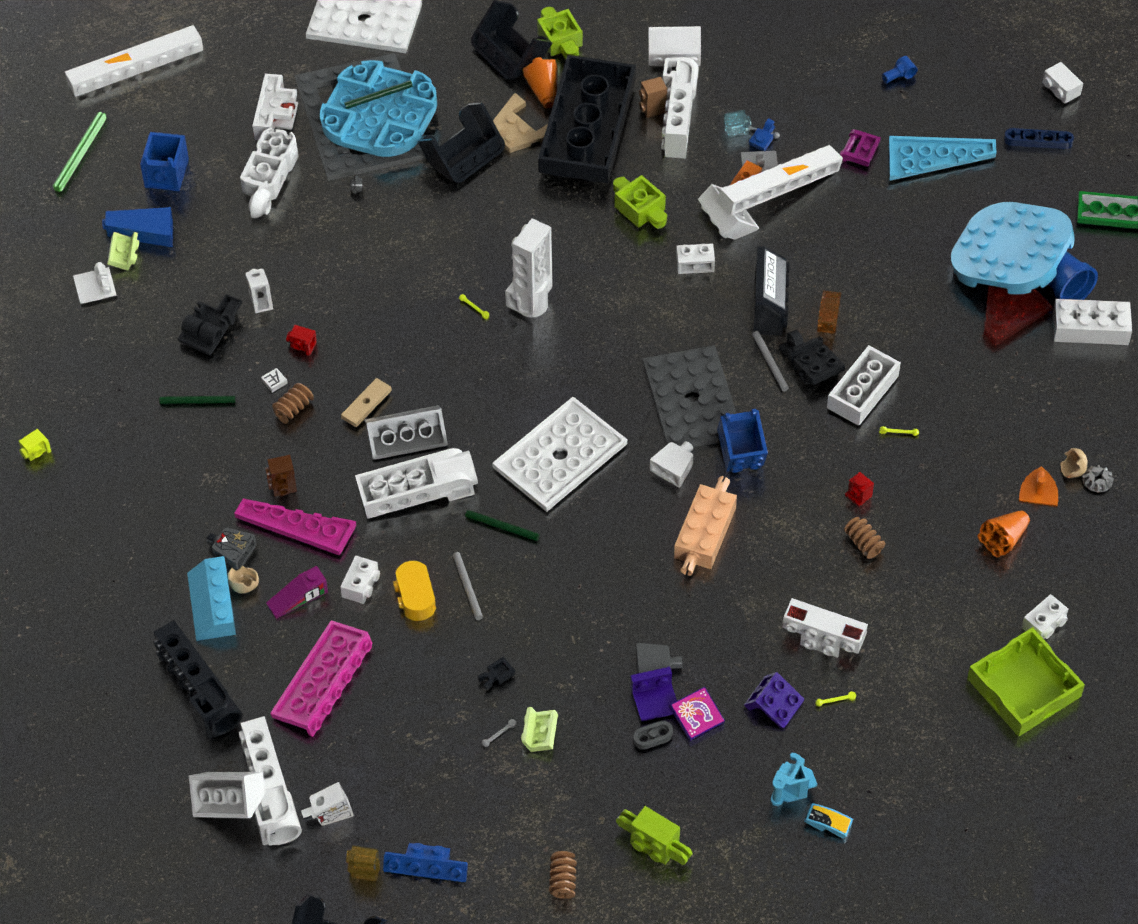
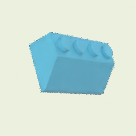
[187,556,236,641]

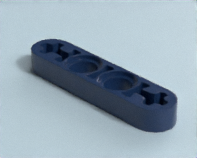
[1004,128,1074,149]

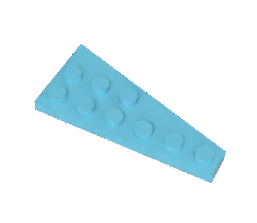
[889,136,996,181]

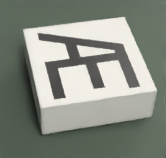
[261,368,288,393]

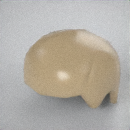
[1060,448,1088,478]
[227,566,259,594]

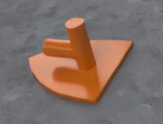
[1019,466,1058,506]

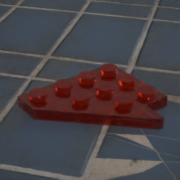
[984,285,1053,345]

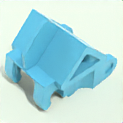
[771,752,817,806]

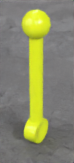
[459,294,489,319]
[879,427,919,436]
[815,692,856,707]

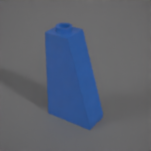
[102,207,173,247]

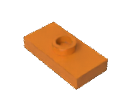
[730,160,762,185]

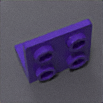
[630,667,677,721]
[744,672,804,729]

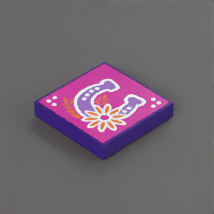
[669,687,725,741]

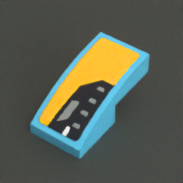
[804,803,853,839]

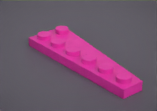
[234,498,356,556]

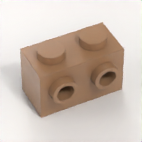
[639,77,667,118]

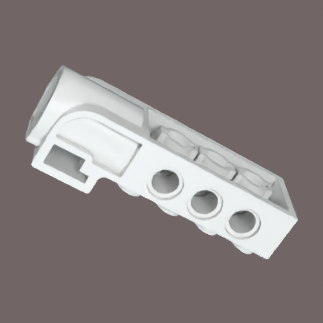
[661,57,699,159]
[505,219,552,317]
[355,448,478,519]
[239,716,302,845]

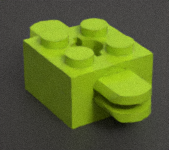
[537,7,583,59]
[613,175,667,229]
[616,806,693,865]

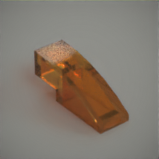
[817,290,841,334]

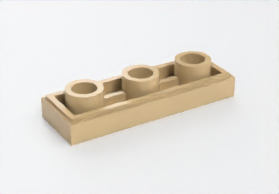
[341,378,392,427]

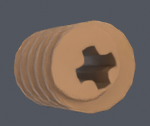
[272,383,314,424]
[844,517,886,559]
[549,851,577,899]

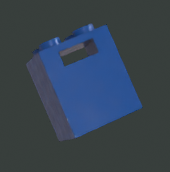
[140,132,189,191]
[717,408,768,473]

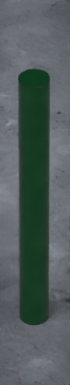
[344,80,413,109]
[159,396,236,404]
[465,510,540,541]

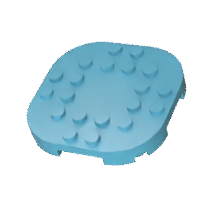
[320,60,437,157]
[951,202,1075,294]

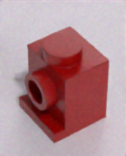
[286,325,317,356]
[845,472,874,507]

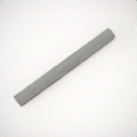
[752,331,789,391]
[452,552,483,620]

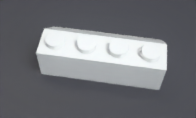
[189,772,265,818]

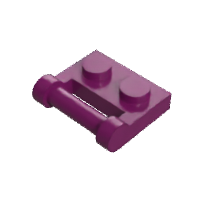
[839,129,881,167]

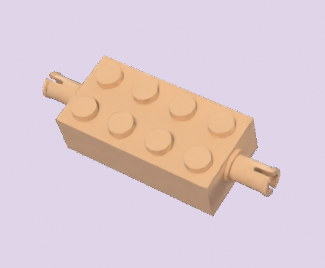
[674,476,737,576]

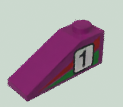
[266,566,328,619]

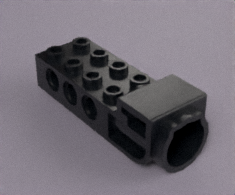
[153,620,243,739]

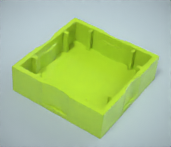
[967,627,1085,737]

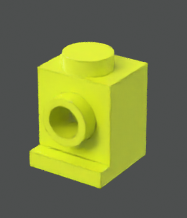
[19,429,51,461]

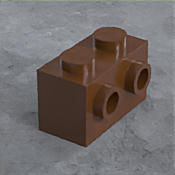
[265,455,297,496]

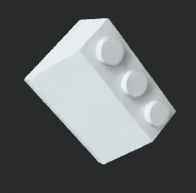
[648,26,701,66]
[698,184,759,240]

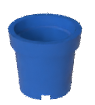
[1048,251,1098,300]

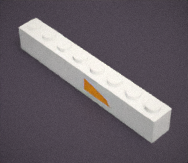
[65,25,203,97]
[717,145,843,216]

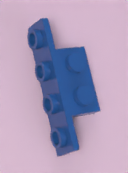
[383,843,468,882]

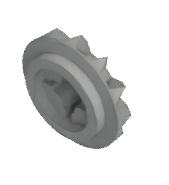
[1082,465,1114,492]

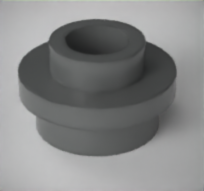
[350,176,362,194]

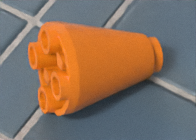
[522,57,557,108]
[978,511,1030,557]

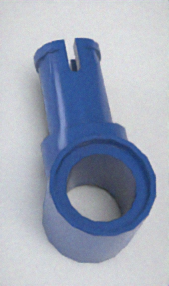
[882,56,918,84]

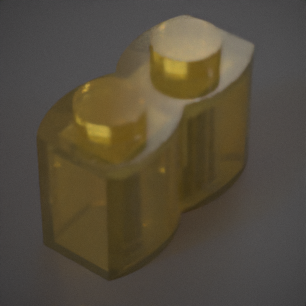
[346,846,380,882]

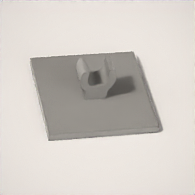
[741,151,778,172]

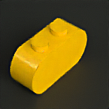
[393,561,436,621]

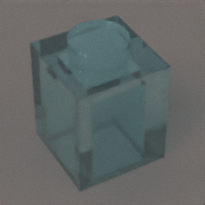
[724,110,751,138]

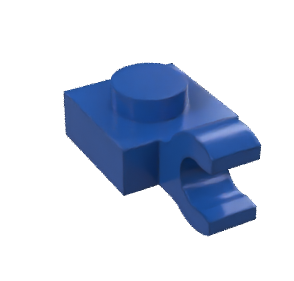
[749,118,775,151]

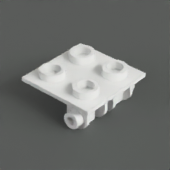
[73,262,117,304]

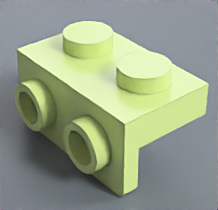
[107,232,139,271]
[521,707,558,752]

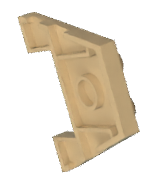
[493,93,548,153]

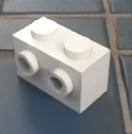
[1042,62,1083,104]
[676,244,715,274]
[341,555,380,604]
[1021,594,1068,639]

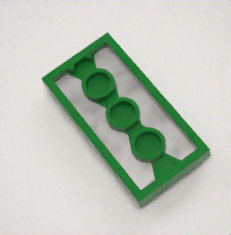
[1077,191,1138,229]

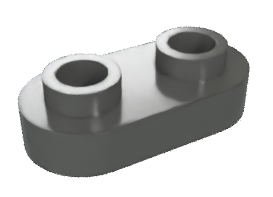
[633,721,673,749]

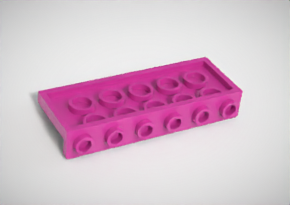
[270,620,372,737]

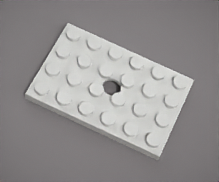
[306,0,422,53]
[492,397,627,512]

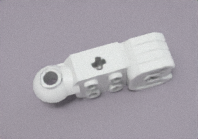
[240,128,299,218]

